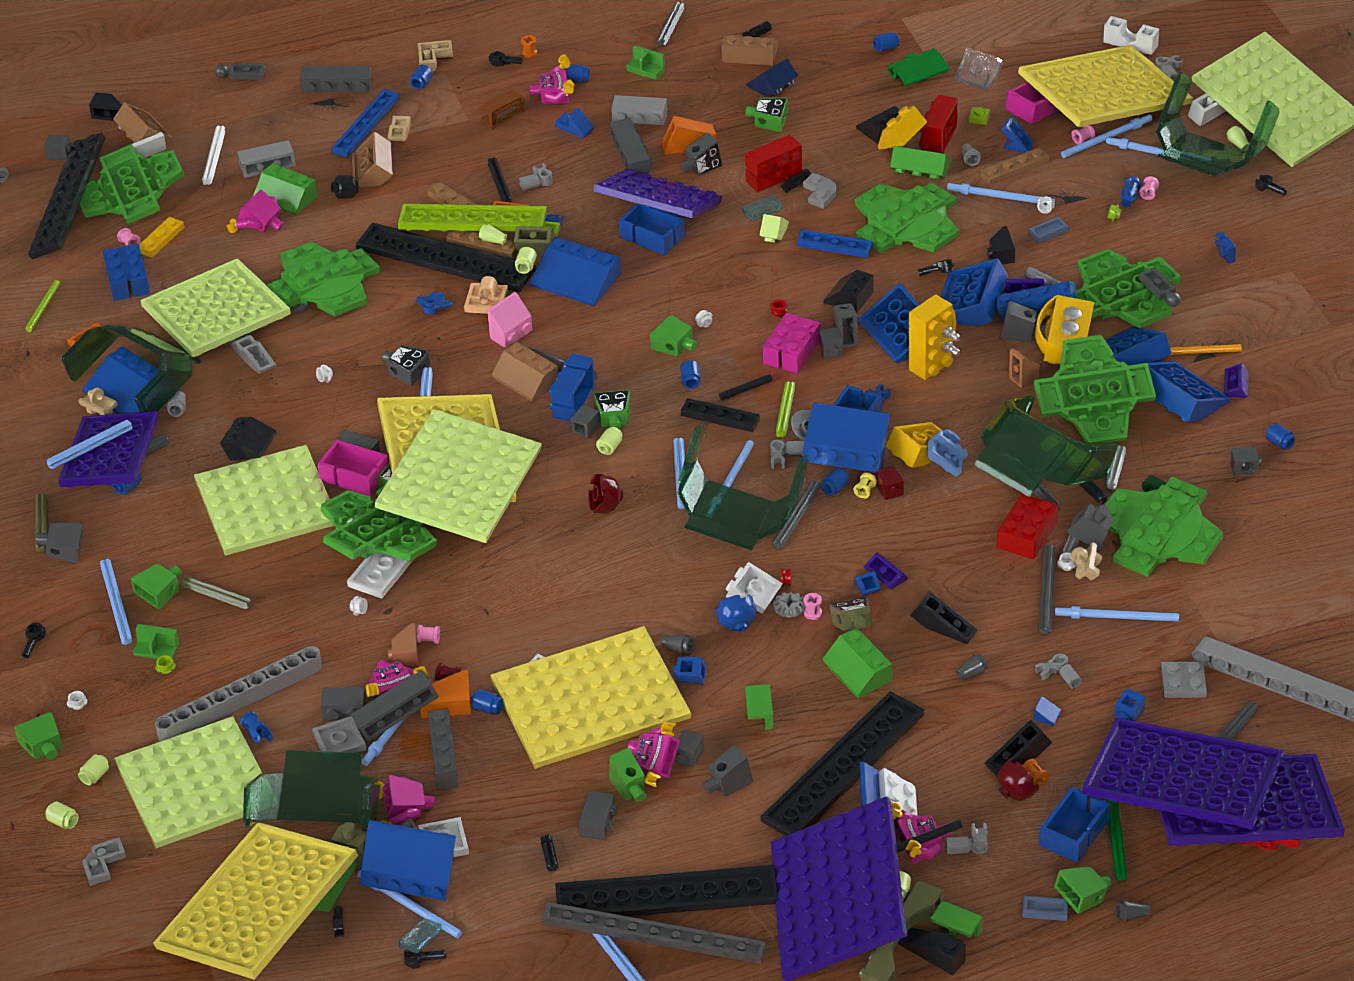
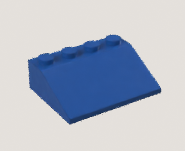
[530,237,621,306]
[941,258,1008,326]
[857,283,920,364]
[1105,326,1171,366]
[82,346,175,414]
[1141,361,1231,423]
[802,403,890,472]
[360,820,456,901]

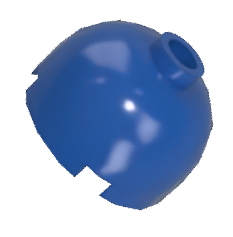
[714,594,757,632]

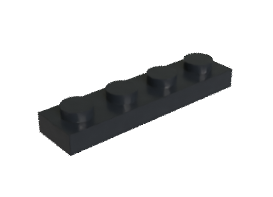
[681,398,760,432]

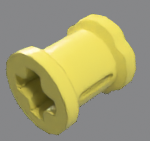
[853,473,877,499]

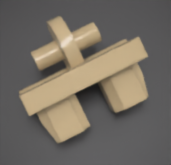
[79,388,117,415]
[1070,542,1102,581]

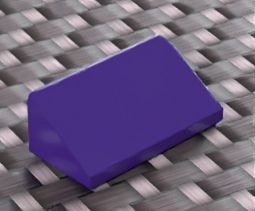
[1005,278,1044,293]
[1224,363,1249,398]
[864,552,908,590]

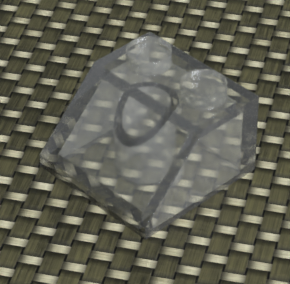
[955,47,1004,90]

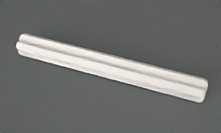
[202,125,225,185]

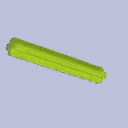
[776,381,795,438]

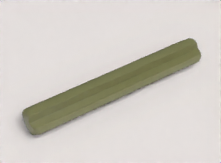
[35,493,47,552]
[180,576,252,610]

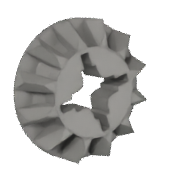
[773,591,806,617]

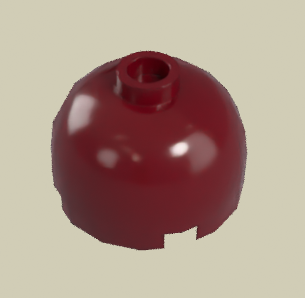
[588,474,623,514]
[997,758,1040,801]

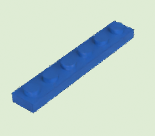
[331,89,399,158]

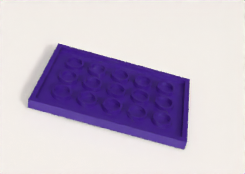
[594,169,722,218]
[58,411,159,488]

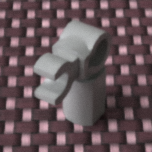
[1155,55,1183,83]
[519,163,553,191]
[770,439,804,469]
[1035,653,1082,689]
[946,823,988,854]

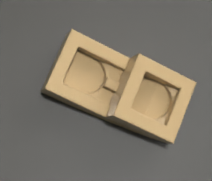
[387,116,411,142]

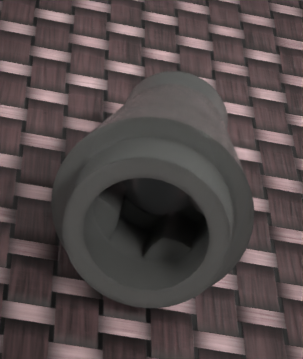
[662,635,694,655]
[956,654,988,681]
[1115,900,1150,922]

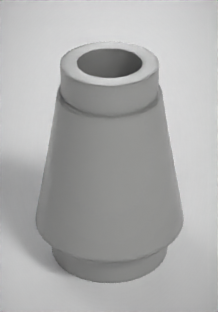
[961,143,981,166]
[167,391,186,417]

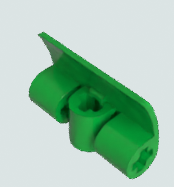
[888,48,949,86]

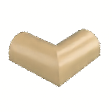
[417,40,453,72]

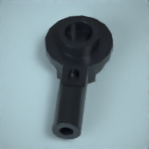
[489,51,523,67]
[918,259,955,276]
[22,623,46,658]

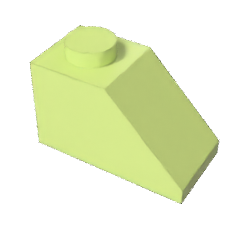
[759,214,789,243]

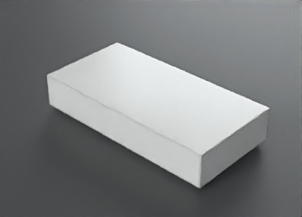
[132,132,166,158]

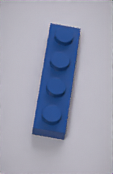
[797,229,873,258]

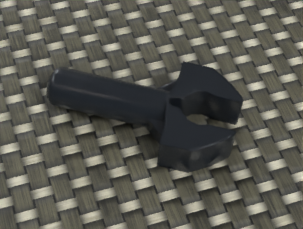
[1255,175,1287,196]
[333,906,344,938]
[404,945,447,969]

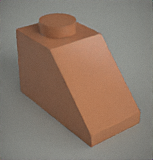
[1009,348,1040,388]
[388,623,418,667]

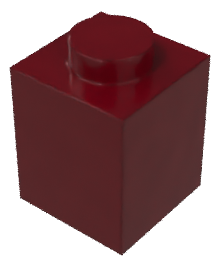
[876,466,904,500]

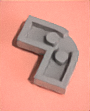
[803,172,836,209]
[83,837,126,886]

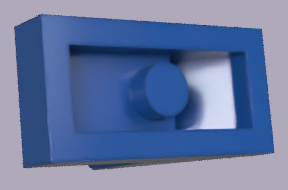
[555,108,594,138]
[1001,116,1034,153]

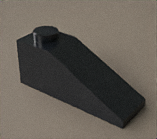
[910,591,978,644]
[984,720,1052,776]
[898,928,966,976]

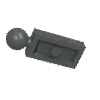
[215,63,266,80]
[1139,268,1181,307]

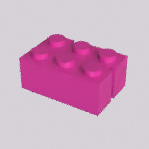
[1005,81,1059,124]
[763,313,821,374]
[317,439,389,497]

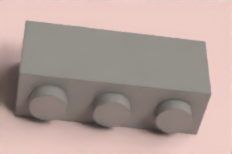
[611,95,667,125]
[237,140,296,178]

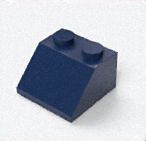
[747,58,798,97]

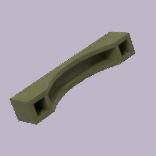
[859,881,942,981]

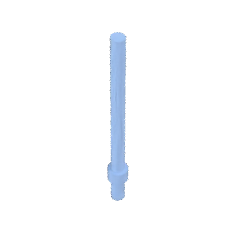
[1061,114,1152,158]
[1106,137,1212,166]
[947,183,1055,205]
[705,440,754,521]
[1055,606,1179,622]
[361,679,433,766]
[357,870,462,939]

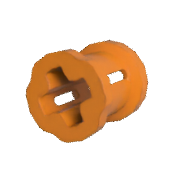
[521,35,537,58]
[1022,759,1049,786]

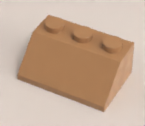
[722,35,778,65]
[113,102,174,144]
[352,132,393,188]
[492,342,558,402]

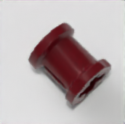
[435,663,461,681]

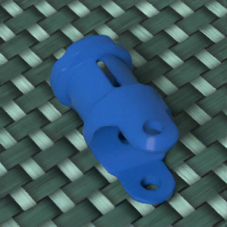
[1121,176,1141,207]
[240,711,273,744]

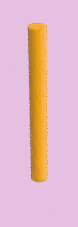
[1170,344,1242,355]

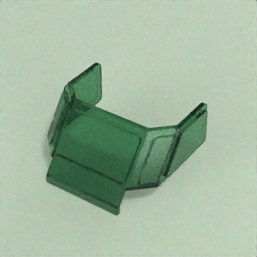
[1156,72,1280,178]
[61,325,201,412]
[975,396,1118,497]
[677,421,810,550]
[243,750,380,832]

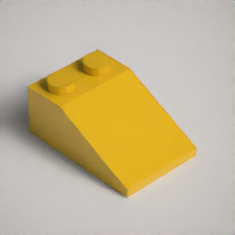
[878,106,927,150]
[886,422,942,468]

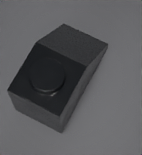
[89,92,122,121]
[986,226,1015,265]

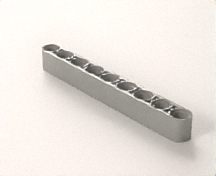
[1192,637,1354,722]
[155,646,322,741]

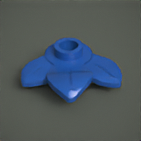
[417,292,453,314]

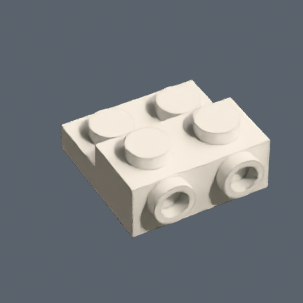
[725,562,783,614]

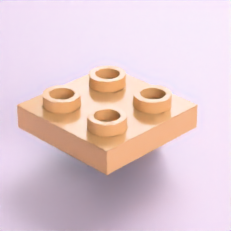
[464,276,508,314]

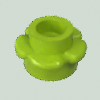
[1107,204,1121,221]
[155,655,176,674]

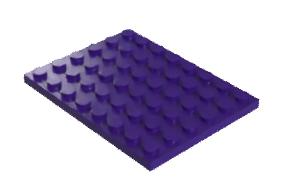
[1082,718,1284,829]
[1159,754,1345,846]
[771,796,907,981]

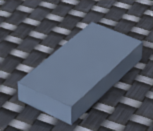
[1028,217,1069,244]
[1022,896,1068,921]

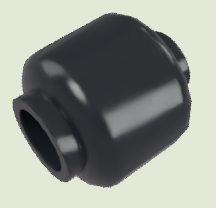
[331,175,358,199]

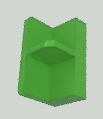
[626,45,665,80]
[133,624,179,659]
[745,684,773,730]
[931,900,982,937]

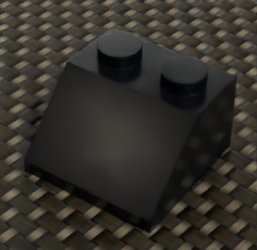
[856,106,900,144]
[824,270,874,313]
[220,417,277,461]

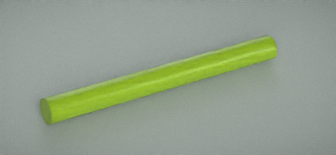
[25,280,61,332]

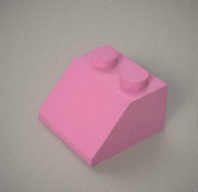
[487,292,533,348]

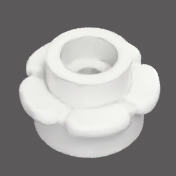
[1037,196,1055,214]
[695,310,713,327]
[316,364,333,383]
[1057,552,1077,571]
[350,596,368,616]
[67,691,87,710]

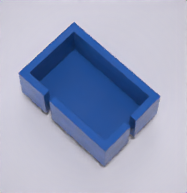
[619,203,685,256]
[103,244,150,301]
[549,353,595,422]
[833,385,882,412]
[1039,787,1110,863]

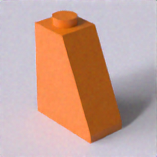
[661,116,716,155]
[419,670,471,718]

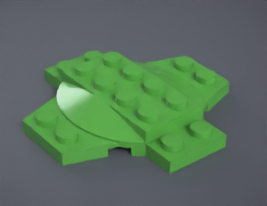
[79,144,185,224]
[855,182,959,253]
[266,242,380,317]
[1076,249,1182,329]
[1033,335,1156,446]
[1105,477,1223,577]
[321,490,437,562]

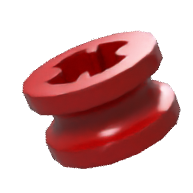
[770,299,787,317]
[781,568,791,586]

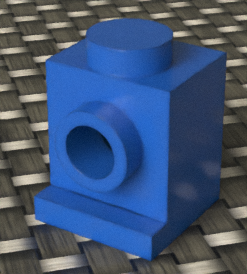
[673,657,707,685]
[1114,688,1146,721]

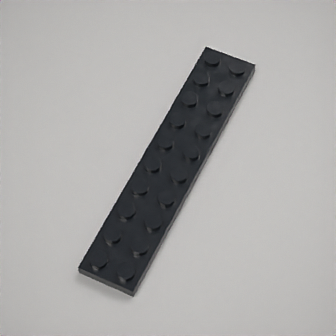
[28,132,106,259]
[356,222,536,293]
[761,691,924,836]
[555,865,778,916]

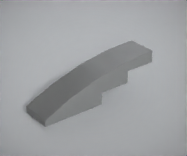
[228,334,276,374]

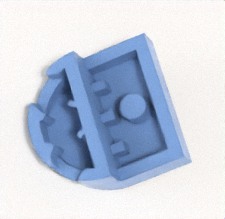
[927,429,968,477]

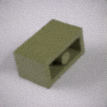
[514,226,556,254]

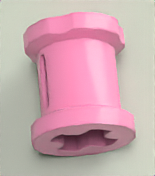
[1071,125,1095,145]
[1139,176,1159,200]
[117,228,141,246]
[803,593,822,620]
[417,625,440,644]

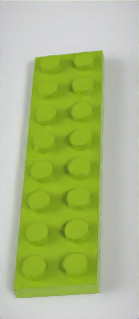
[398,204,547,232]

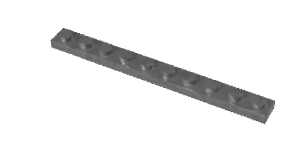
[543,902,765,964]

